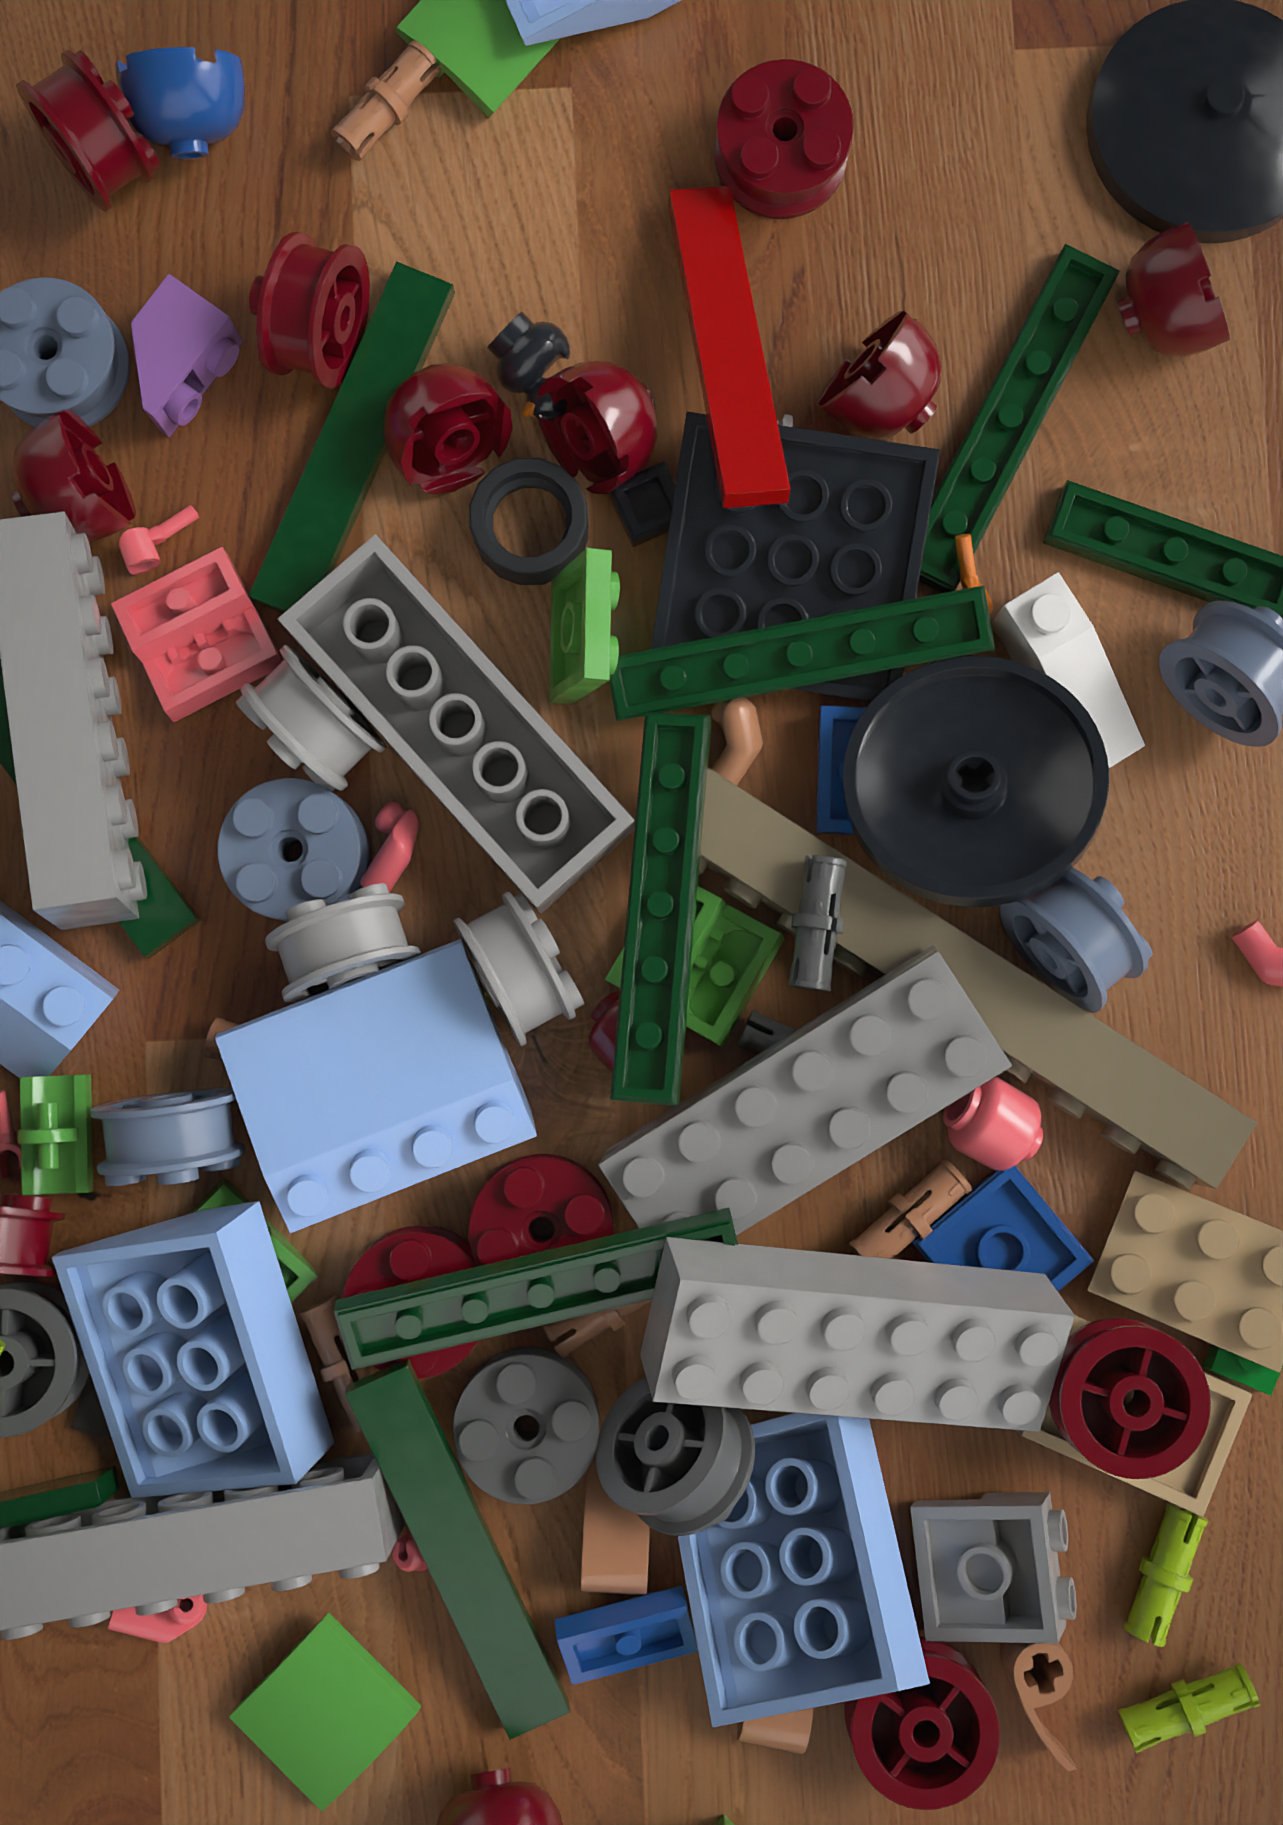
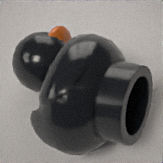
[487,311,571,421]

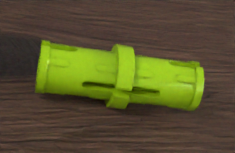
[1123,1502,1208,1647]
[1118,1663,1261,1753]

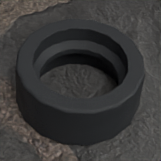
[469,458,589,585]

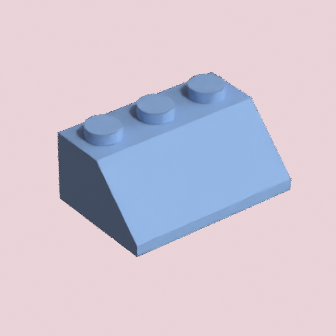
[0,900,119,1078]

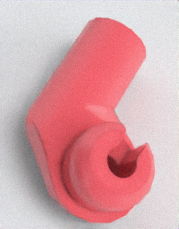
[360,801,420,893]
[107,1595,207,1643]

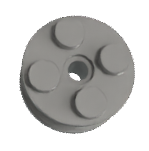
[236,645,387,792]
[265,883,422,1003]
[453,891,584,1046]

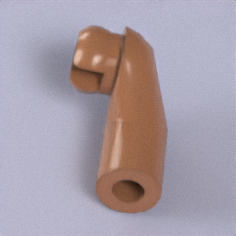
[711,697,763,786]

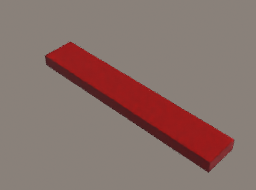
[668,186,791,508]

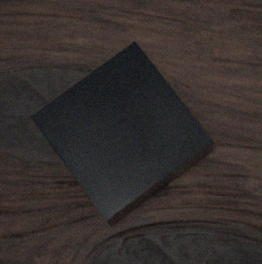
[608,461,675,547]

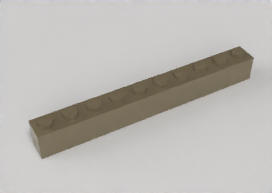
[699,768,1257,1191]

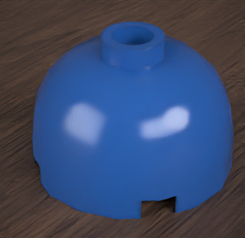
[115,47,245,159]

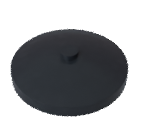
[1086,0,1283,243]
[843,656,1109,907]

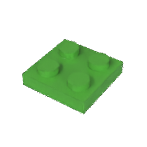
[549,547,620,704]

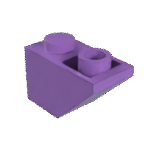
[131,274,243,438]

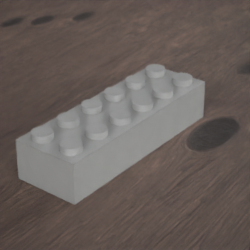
[0,512,147,930]
[278,534,635,914]
[598,944,1012,1236]
[640,1237,1075,1432]
[0,1452,404,1640]

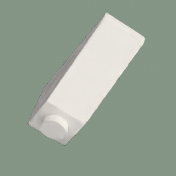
[990,572,1145,768]

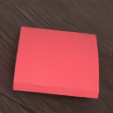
[111,547,283,722]

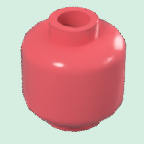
[943,1076,1043,1171]

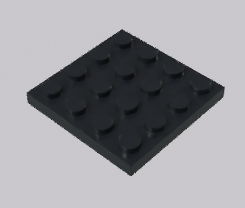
[651,411,941,702]

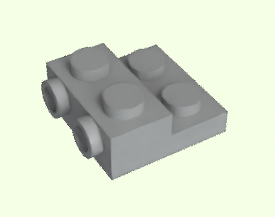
[910,1492,1077,1643]

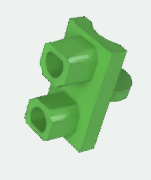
[18,1074,93,1195]

